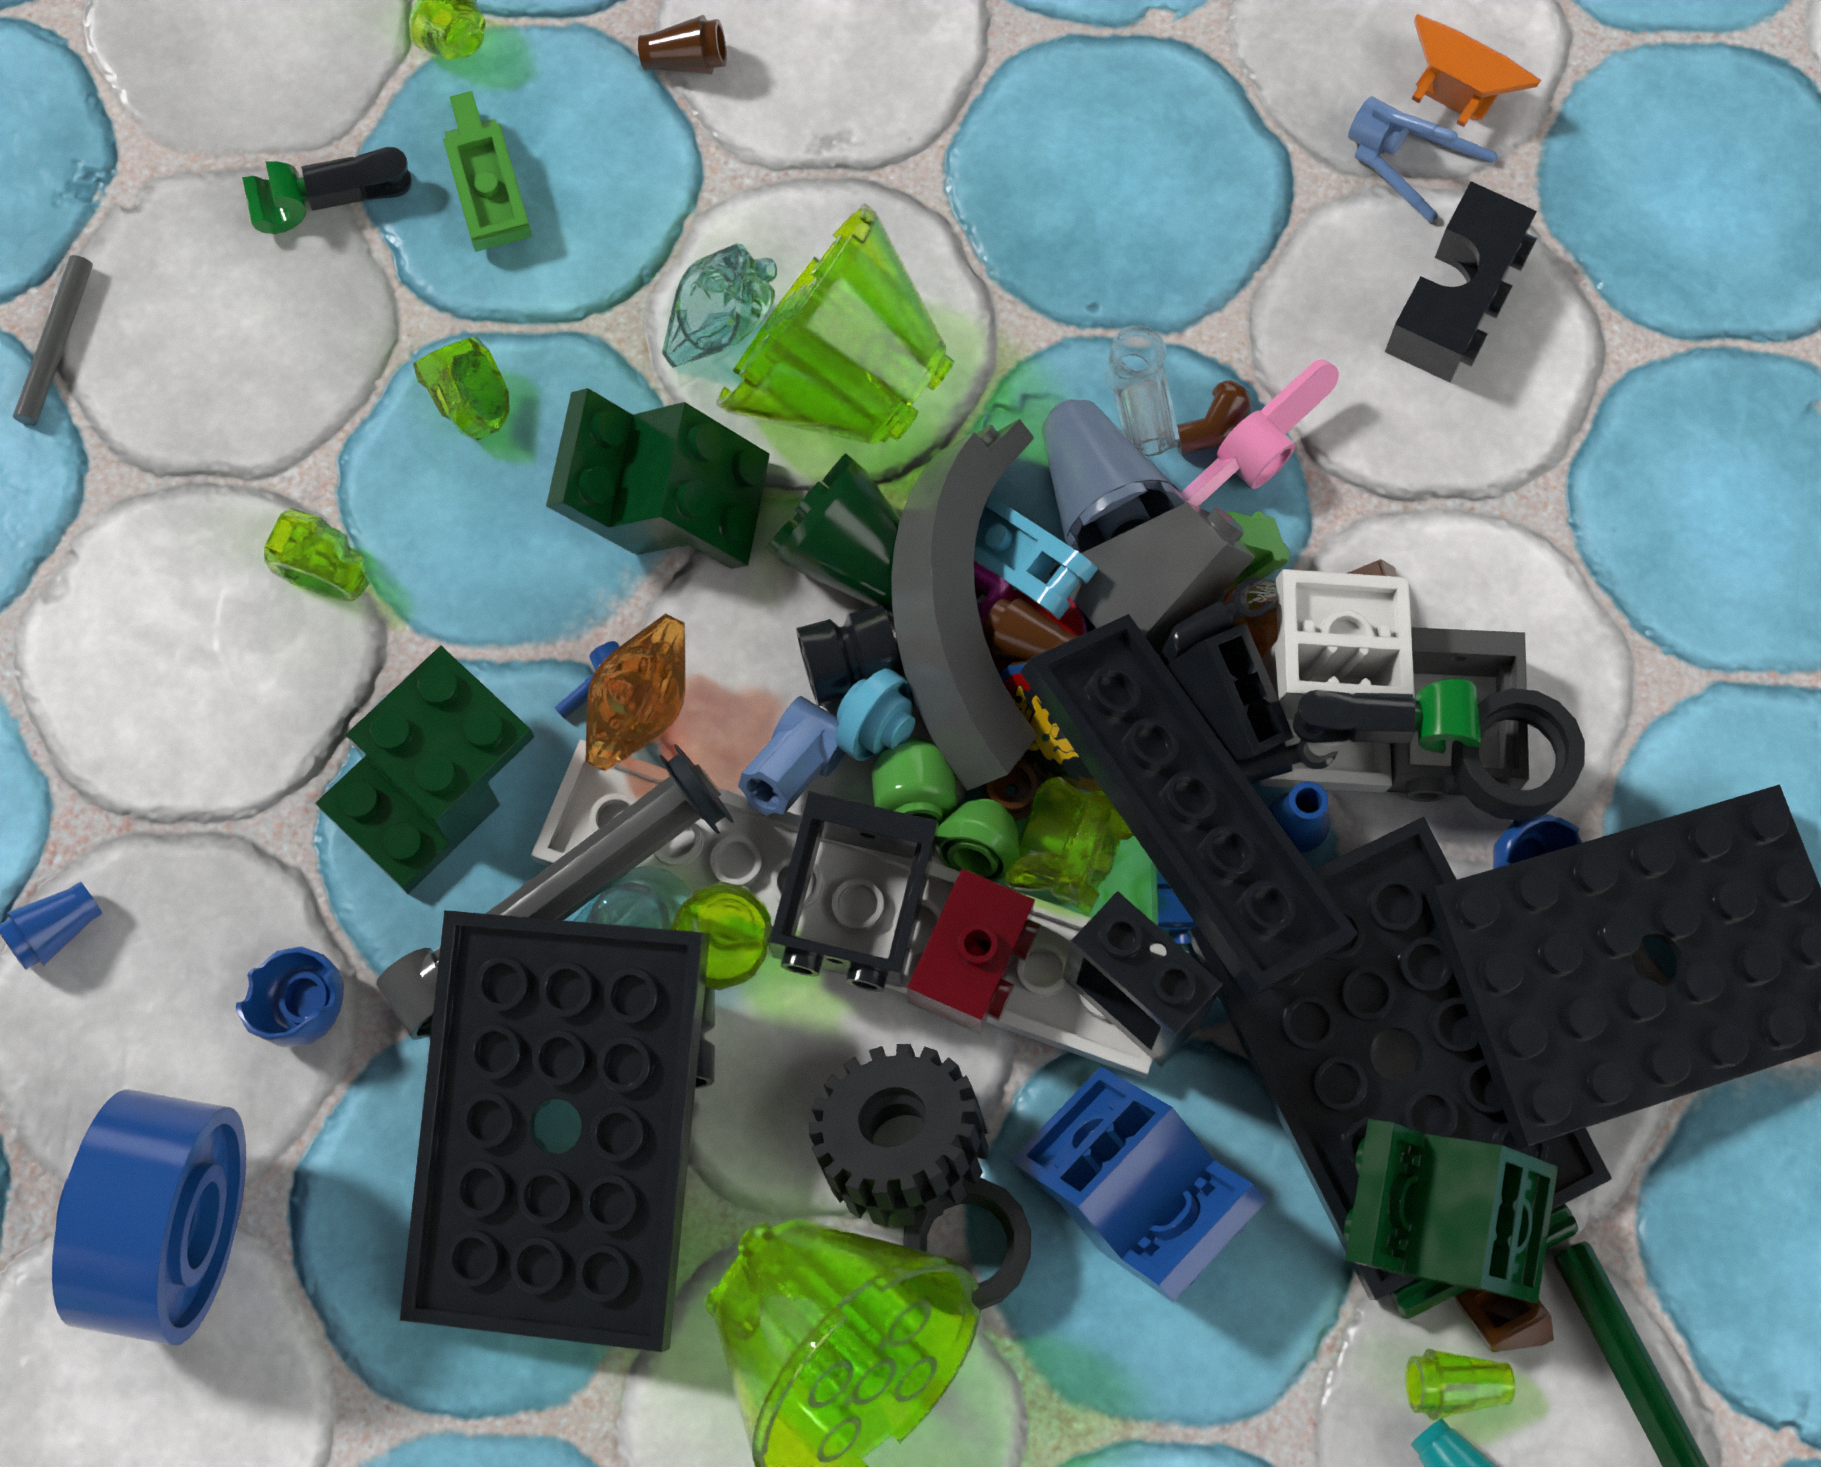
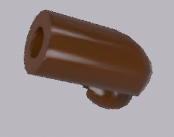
[1173,380,1251,455]

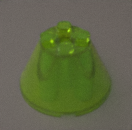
[716,203,954,445]
[705,1219,981,1467]

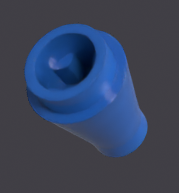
[1269,781,1330,852]
[0,882,102,970]

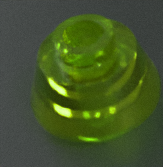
[409,0,486,60]

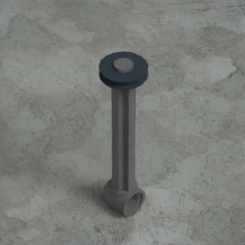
[376,744,734,1040]

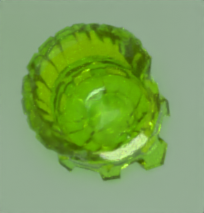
[1005,777,1134,916]

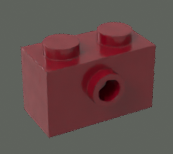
[907,868,1041,1034]

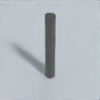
[13,255,93,426]

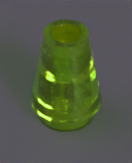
[1405,1349,1515,1420]

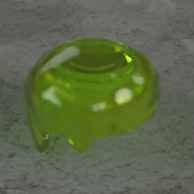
[669,881,773,991]

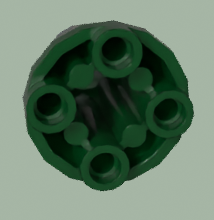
[765,453,900,617]

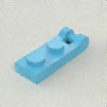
[974,494,1098,620]

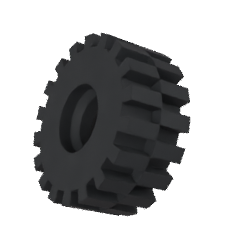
[809,1044,989,1227]

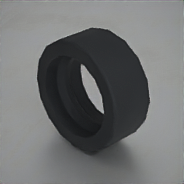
[1451,688,1585,821]
[903,1178,1031,1311]

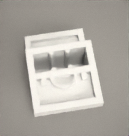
[1260,569,1414,793]

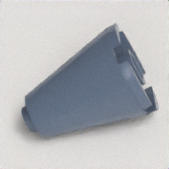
[1042,399,1185,553]

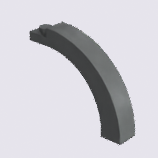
[891,419,1038,791]

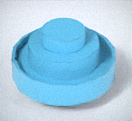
[836,668,915,761]

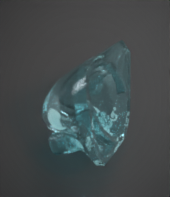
[662,243,777,368]

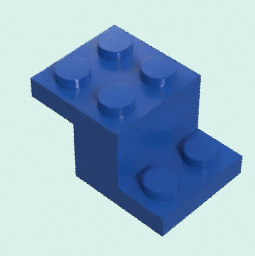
[1010,1066,1267,1302]

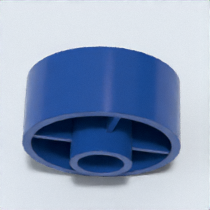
[52,1089,246,1345]

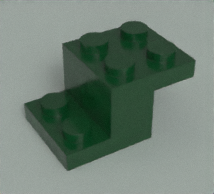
[546,388,770,569]
[315,645,534,894]
[1344,1119,1558,1304]

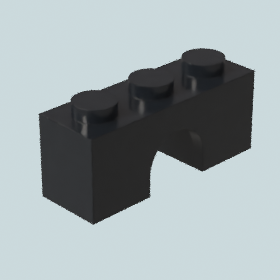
[1385,181,1537,382]

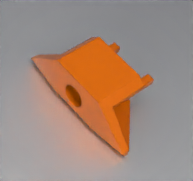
[1412,14,1541,127]

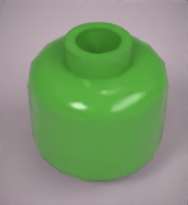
[871,737,958,827]

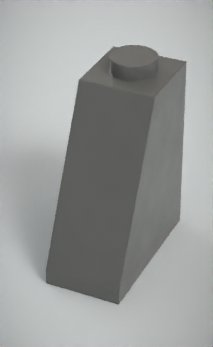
[1049,502,1255,655]

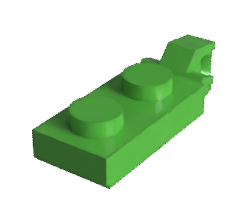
[443,91,533,252]

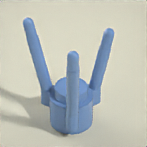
[1348,96,1498,222]

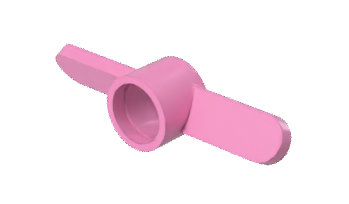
[1181,359,1339,507]

